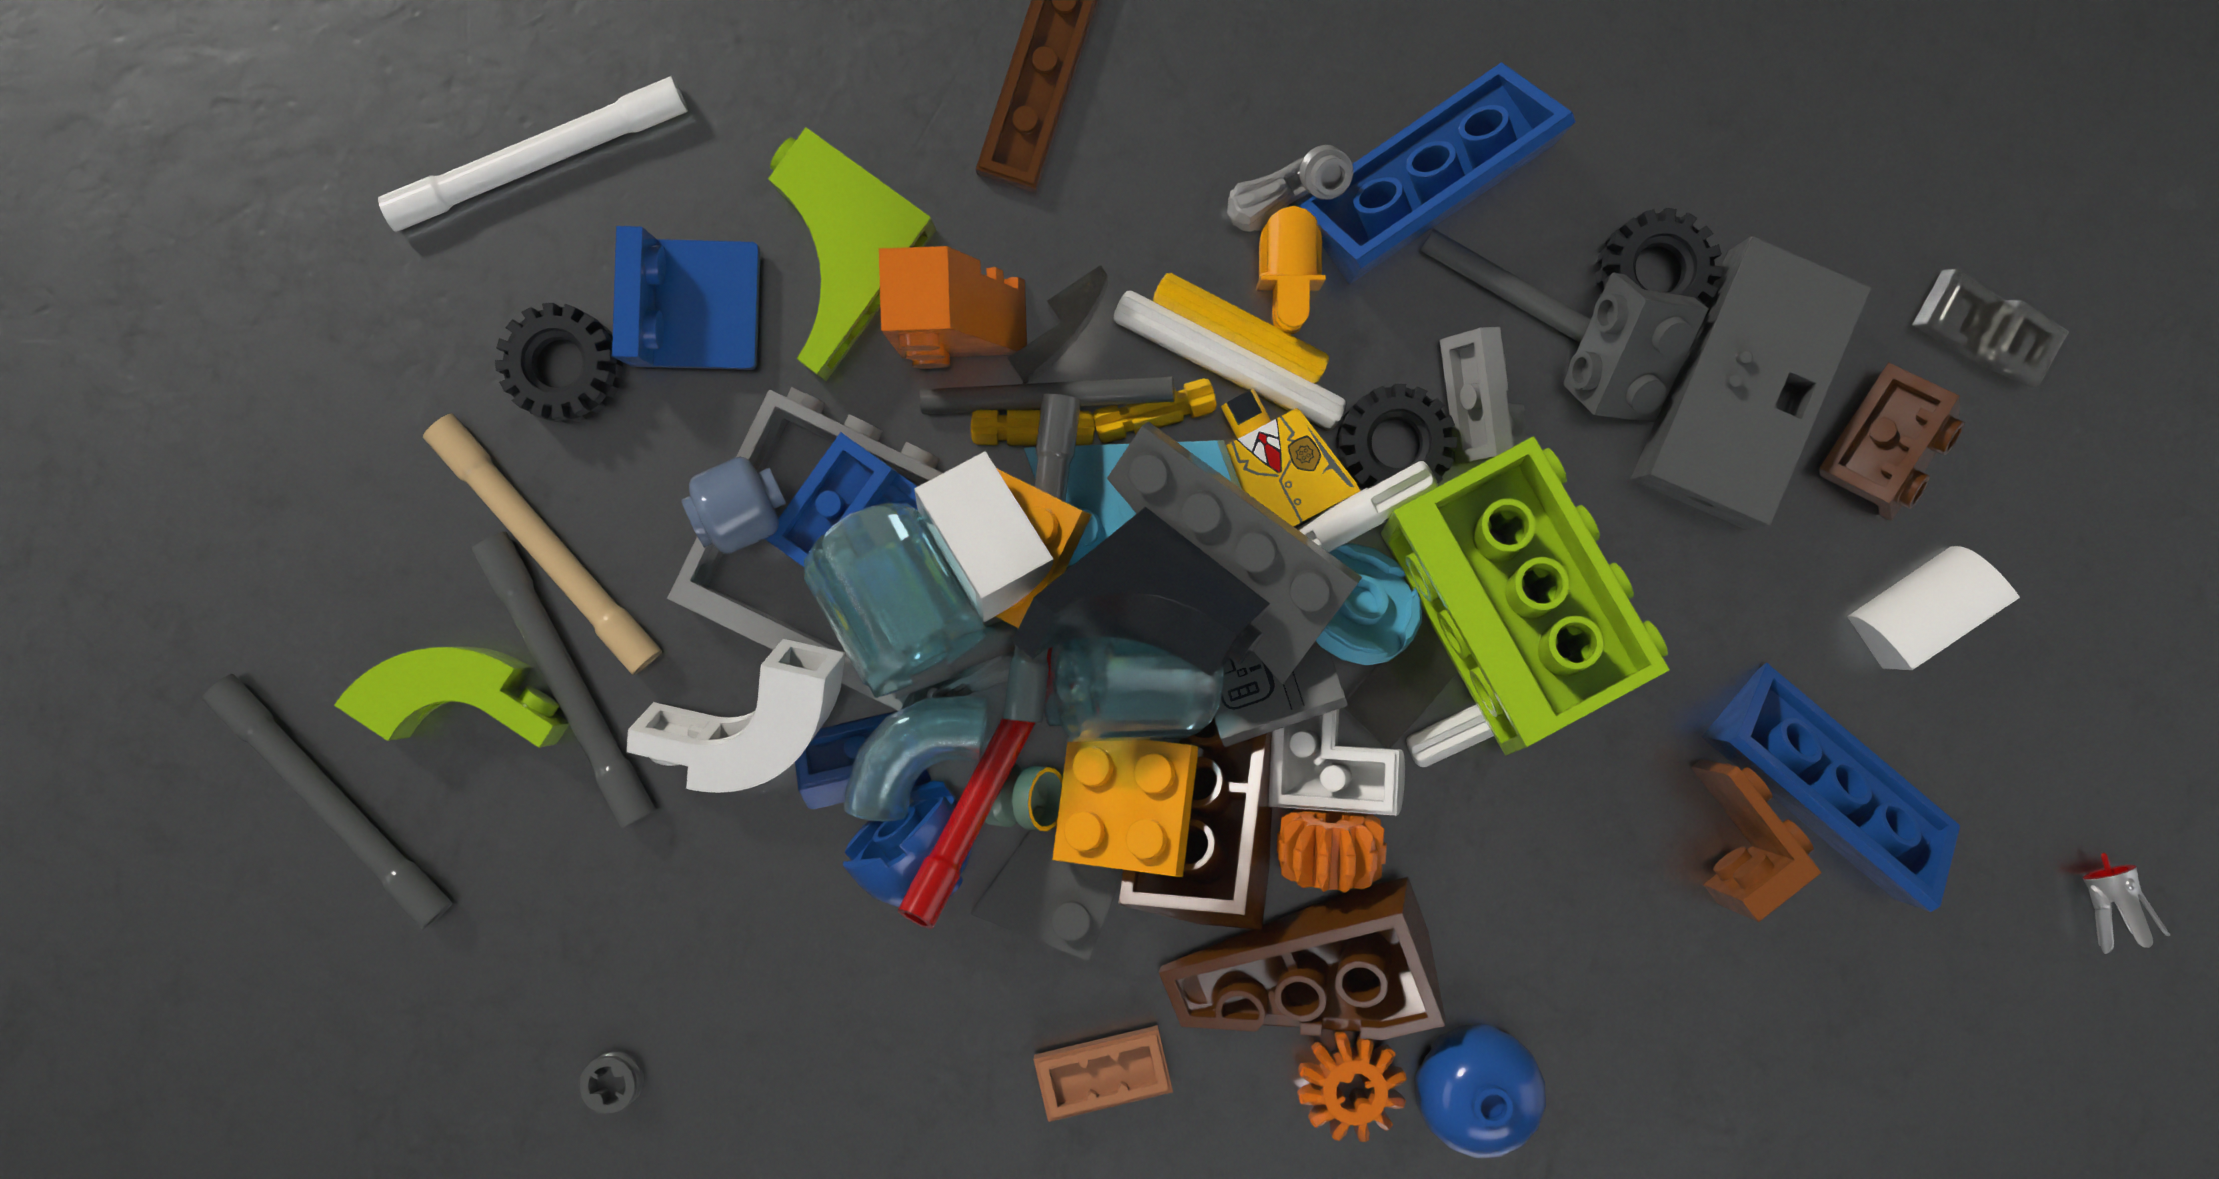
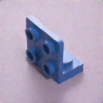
[612,226,760,370]

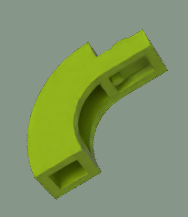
[334,647,569,748]

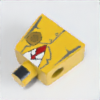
[1221,389,1360,527]

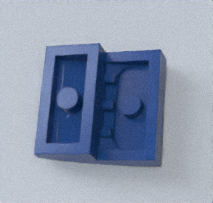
[765,432,935,619]

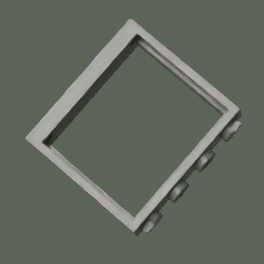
[667,387,960,711]

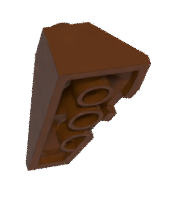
[1119,682,1272,930]
[1159,877,1446,1040]

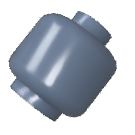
[682,456,786,554]

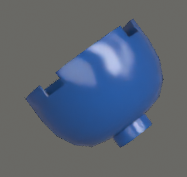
[843,781,973,907]
[1415,1024,1546,1158]

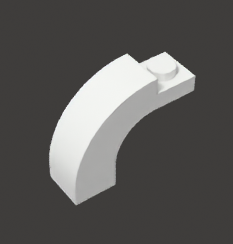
[627,639,845,793]

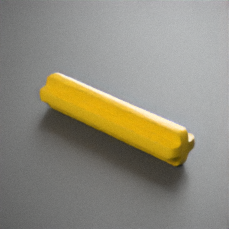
[1153,273,1329,384]

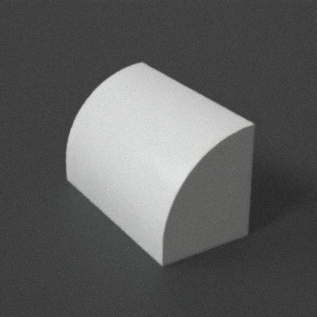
[914,451,1054,622]
[1847,546,2020,670]

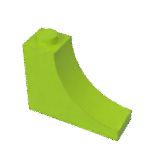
[768,127,936,381]

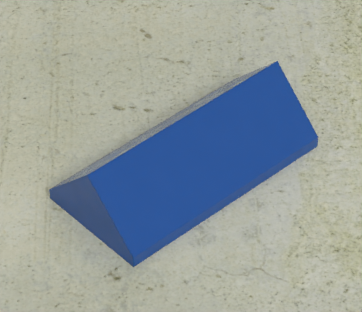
[1295,62,1576,285]
[1702,663,1961,912]

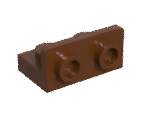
[1819,362,1965,521]

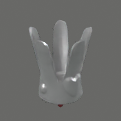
[2083,853,2170,954]

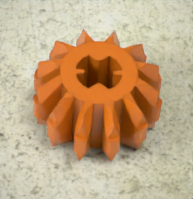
[1276,809,1387,893]
[1297,1030,1407,1142]

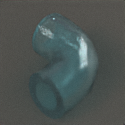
[844,696,989,821]

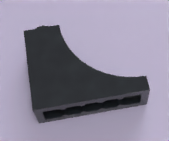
[1012,507,1270,677]

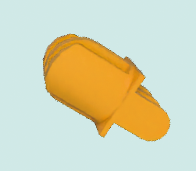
[1256,206,1326,335]

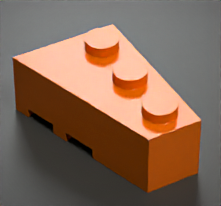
[879,246,1028,369]

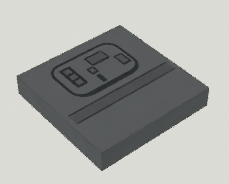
[1200,641,1348,747]

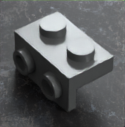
[1564,273,1708,422]

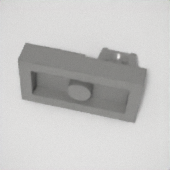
[1440,327,1528,464]

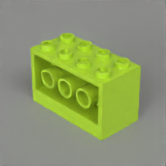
[1381,436,1670,756]

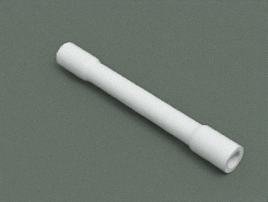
[378,76,688,232]

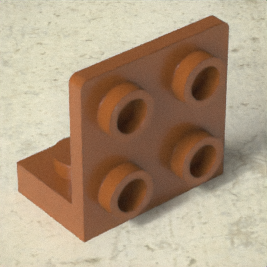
[1691,759,1822,922]

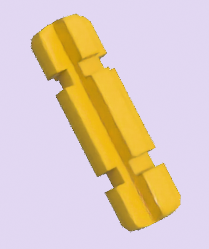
[1093,378,1217,443]
[971,410,1095,446]

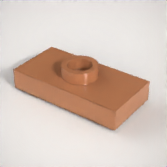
[1034,1025,1173,1122]

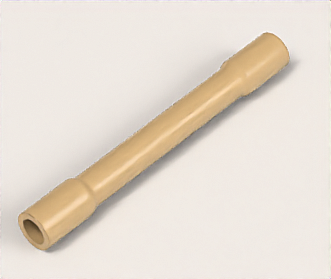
[423,413,662,675]

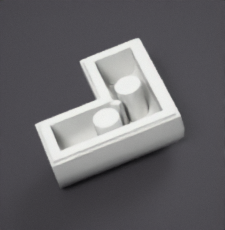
[1269,709,1405,816]

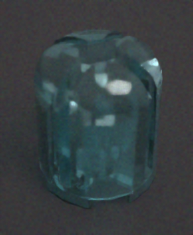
[804,503,986,698]
[1044,637,1224,742]

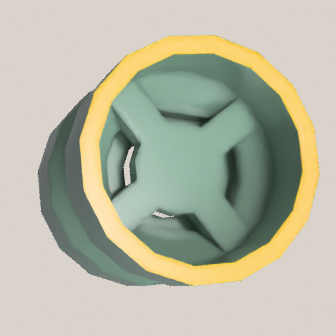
[985,764,1063,831]

